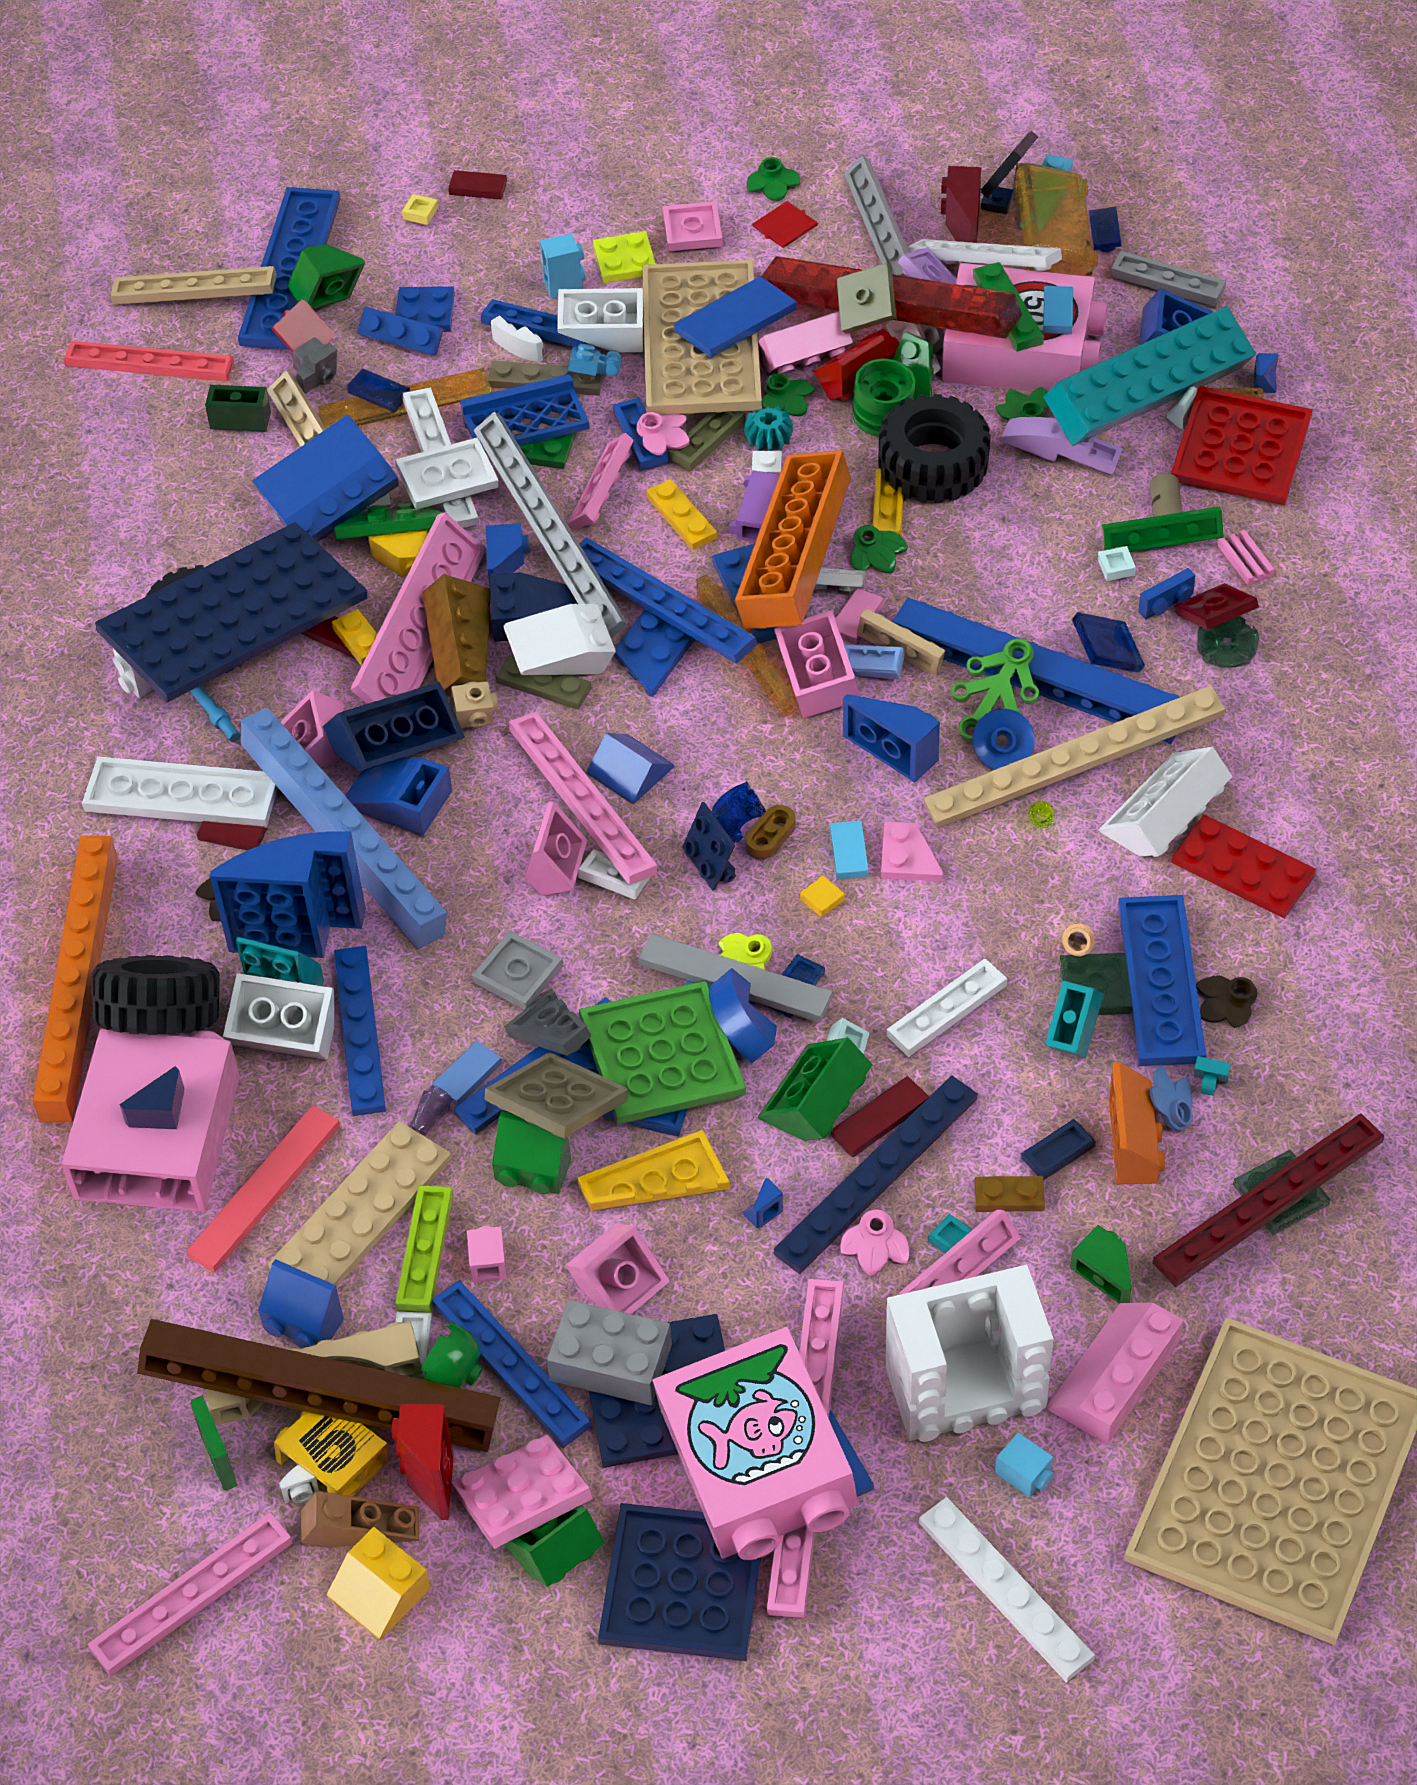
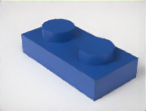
[1138,568,1196,619]

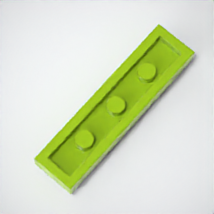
[395,1185,454,1313]

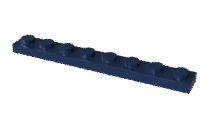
[774,1075,978,1274]

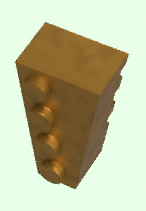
[422,574,491,697]

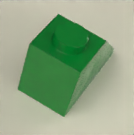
[1070,1225,1132,1304]

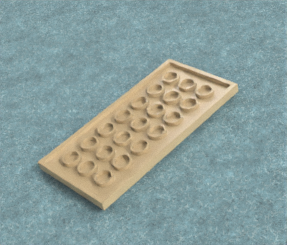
[642,260,762,416]

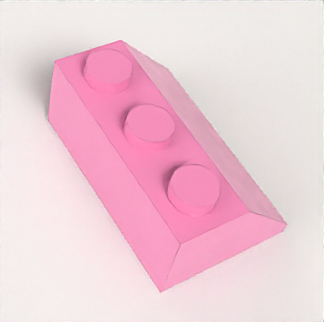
[758,311,853,374]

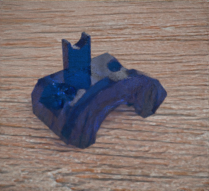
[711,782,766,843]

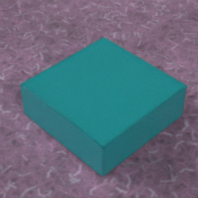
[928,1213,972,1253]

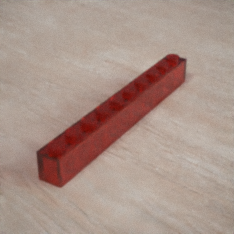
[761,256,1022,339]

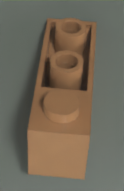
[301,1491,419,1548]

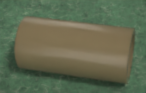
[1149,473,1183,517]

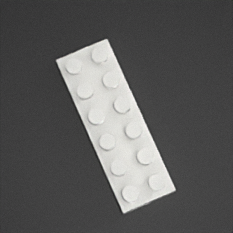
[82,757,278,828]

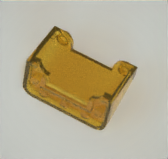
[1013,163,1098,277]

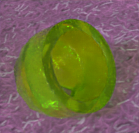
[1029,801,1055,829]

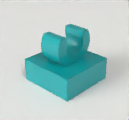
[1194,1056,1231,1096]

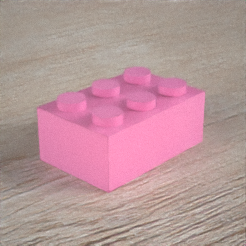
[774,610,860,719]

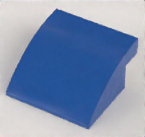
[210,831,366,958]

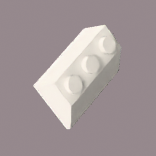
[223,973,334,1060]

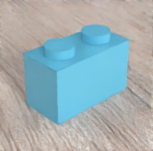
[540,233,586,299]

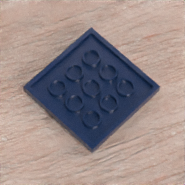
[588,1314,725,1468]
[598,1503,761,1661]

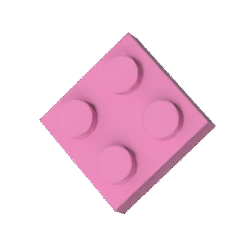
[662,201,723,252]

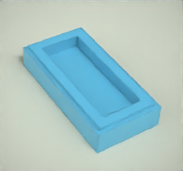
[830,821,869,880]

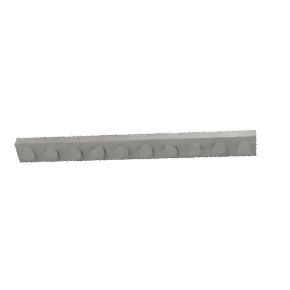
[844,155,945,354]
[473,412,628,638]

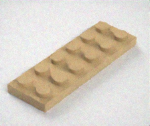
[268,1121,452,1288]

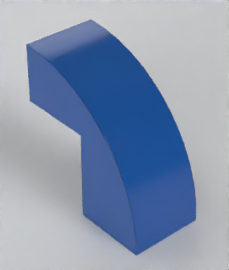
[709,968,777,1064]

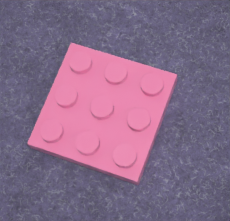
[451,1434,593,1549]

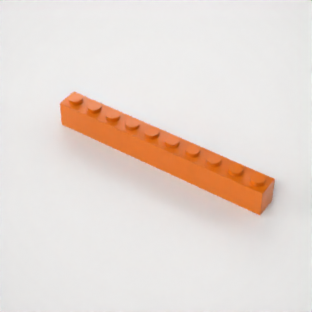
[32,836,118,1122]

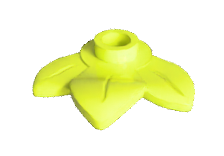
[718,933,773,970]

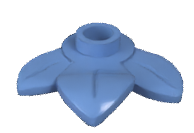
[1149,1065,1193,1131]

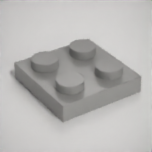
[472,931,563,1010]

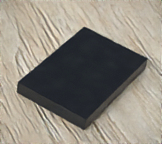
[981,131,1038,198]

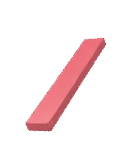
[64,341,234,382]
[186,1105,340,1273]

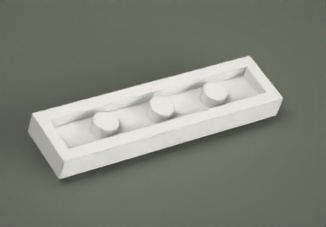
[887,959,1007,1057]

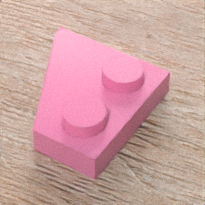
[881,822,943,881]

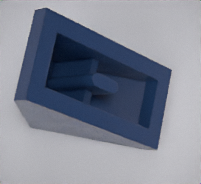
[119,1066,185,1129]

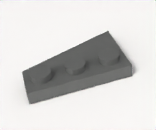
[504,989,591,1056]

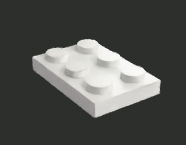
[395,437,499,510]

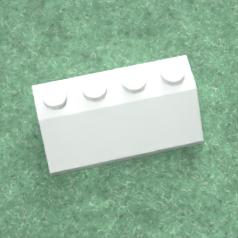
[1099,747,1233,857]

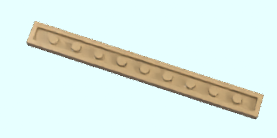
[924,685,1225,828]

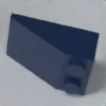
[490,572,578,642]

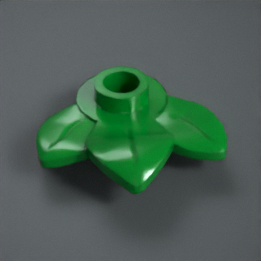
[747,157,800,201]
[762,373,815,417]
[995,387,1049,420]
[850,525,908,574]

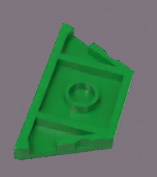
[335,502,443,539]

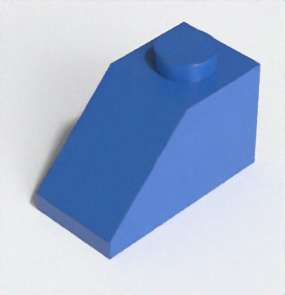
[486,523,529,587]

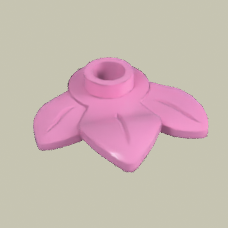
[637,412,690,455]
[841,1209,909,1277]

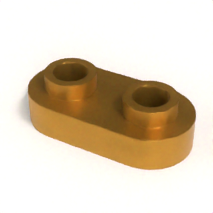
[746,805,796,858]

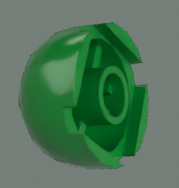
[417,1321,483,1388]

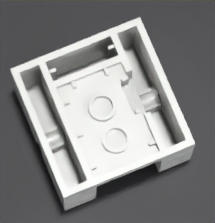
[886,1265,1054,1442]

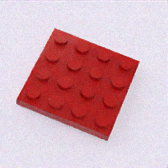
[1171,386,1313,505]

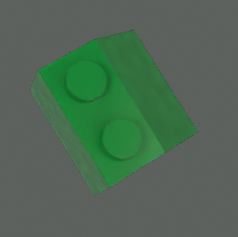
[287,244,366,309]
[492,1111,571,1194]
[504,1505,605,1587]

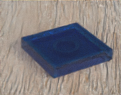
[1072,612,1145,672]

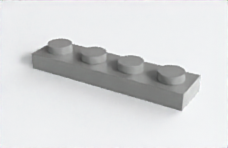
[1110,251,1226,307]

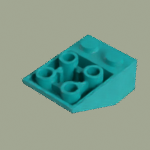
[236,937,324,986]

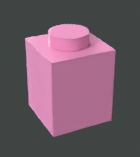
[467,1226,507,1283]

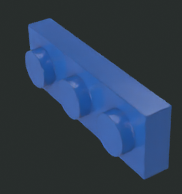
[357,306,444,356]
[613,397,669,471]

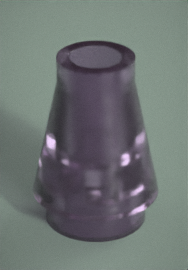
[409,1085,453,1137]

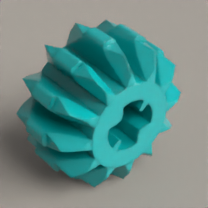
[744,404,793,451]

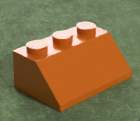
[1109,1062,1165,1184]

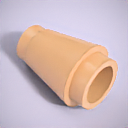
[1062,924,1095,956]

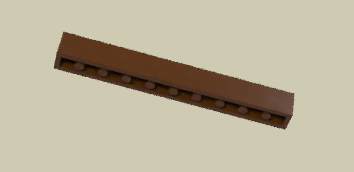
[137,1319,501,1452]

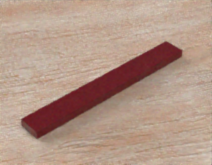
[1152,1113,1384,1288]

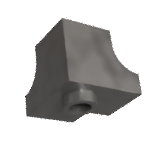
[293,337,337,394]

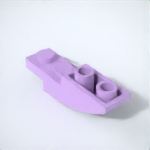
[1001,417,1123,475]

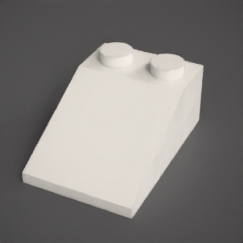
[558,288,644,353]
[504,604,616,675]

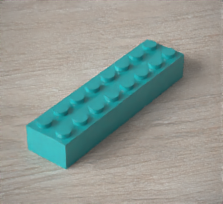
[1043,306,1256,447]

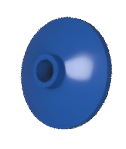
[972,709,1035,770]

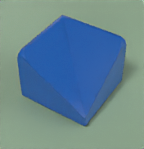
[1254,353,1279,393]
[742,1178,783,1229]

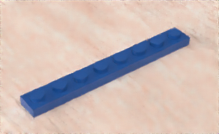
[579,537,757,664]

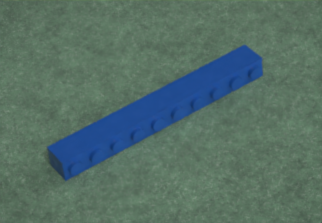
[892,597,1180,744]

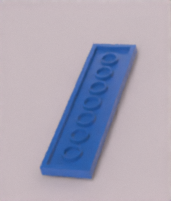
[238,187,341,350]

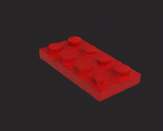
[1171,814,1317,919]

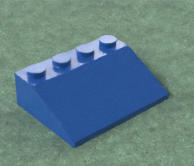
[252,414,399,542]

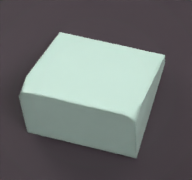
[1166,386,1197,429]
[827,1018,869,1054]

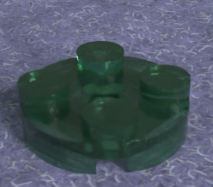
[1196,616,1259,668]

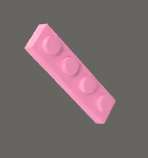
[567,433,634,530]
[899,1209,1021,1295]

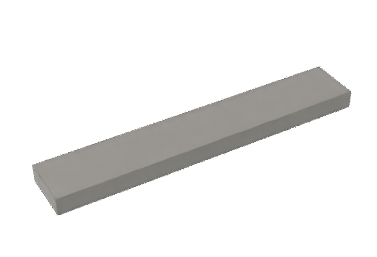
[638,934,833,1023]

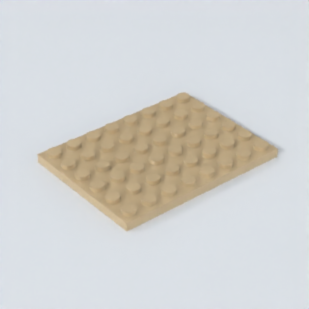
[1124,1317,1417,1645]

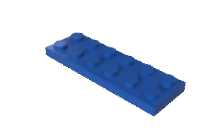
[1118,895,1206,1066]

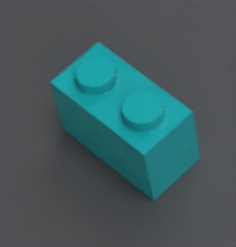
[1045,981,1104,1058]

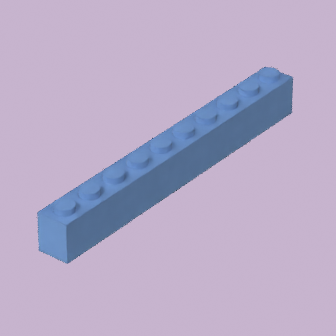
[241,708,447,950]

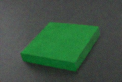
[190,1395,238,1491]

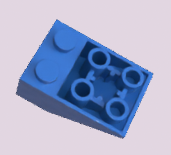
[345,758,452,836]

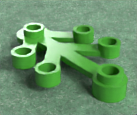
[951,639,1039,743]

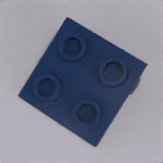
[682,802,736,891]

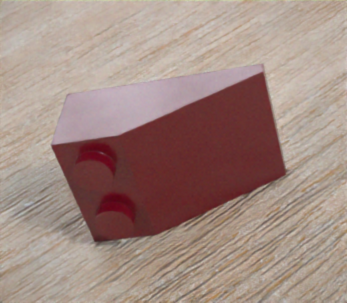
[941,166,982,243]

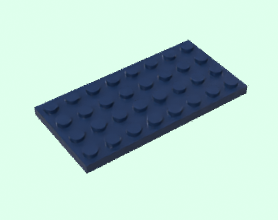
[95,522,367,703]

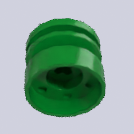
[852,359,916,436]

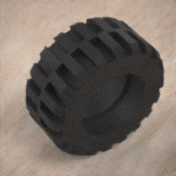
[878,394,991,503]
[92,955,220,1035]

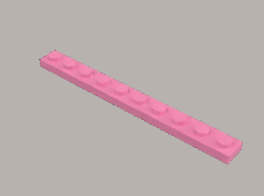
[767,1279,844,1618]

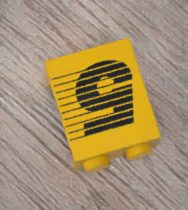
[274,1411,388,1496]

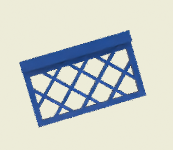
[460,374,590,454]

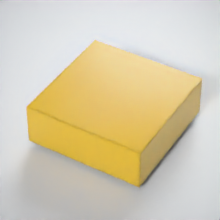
[800,875,845,918]

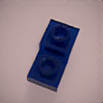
[1089,206,1122,252]

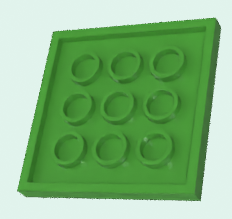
[579,981,746,1125]

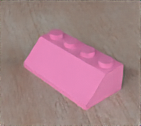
[1046,1303,1184,1445]

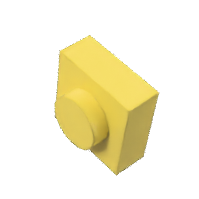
[402,194,439,225]

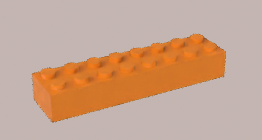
[735,450,851,629]

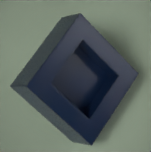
[980,187,1014,214]

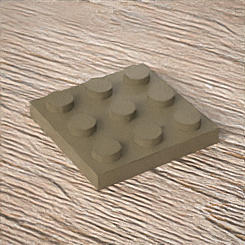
[484,1052,629,1138]

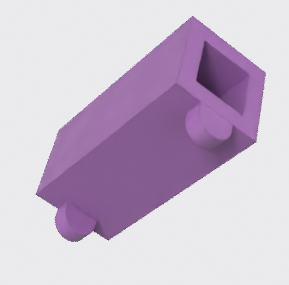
[728,470,780,542]

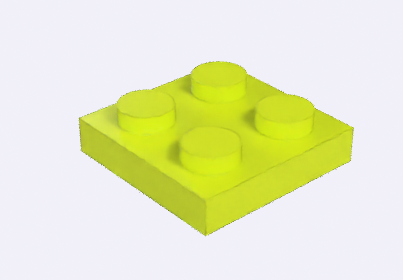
[593,231,656,284]

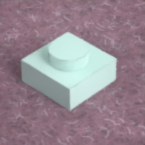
[1098,546,1136,581]

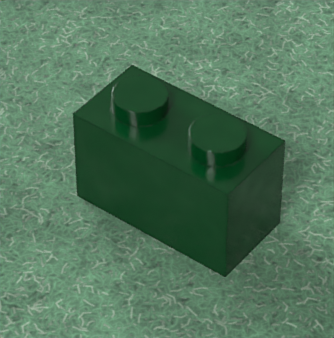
[205,384,271,432]

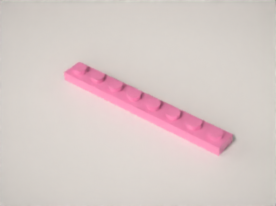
[509,711,657,885]

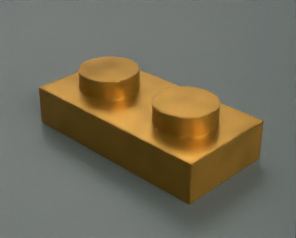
[974,1176,1045,1212]

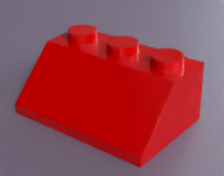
[392,1404,454,1520]

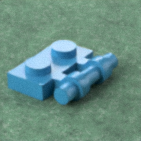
[568,344,622,376]

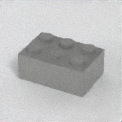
[547,1300,672,1405]

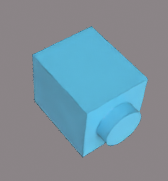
[995,1433,1054,1498]

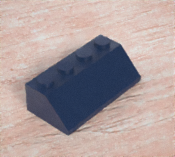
[323,682,465,772]

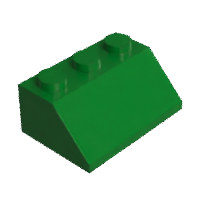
[758,1037,873,1141]

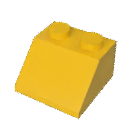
[327,1526,431,1640]

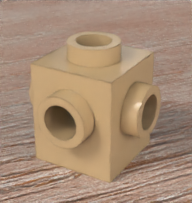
[451,681,498,728]

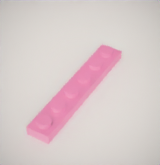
[87,1512,293,1677]

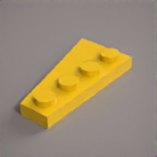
[577,1130,730,1211]

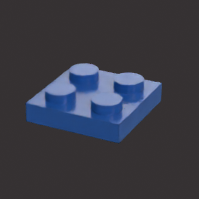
[396,286,455,332]

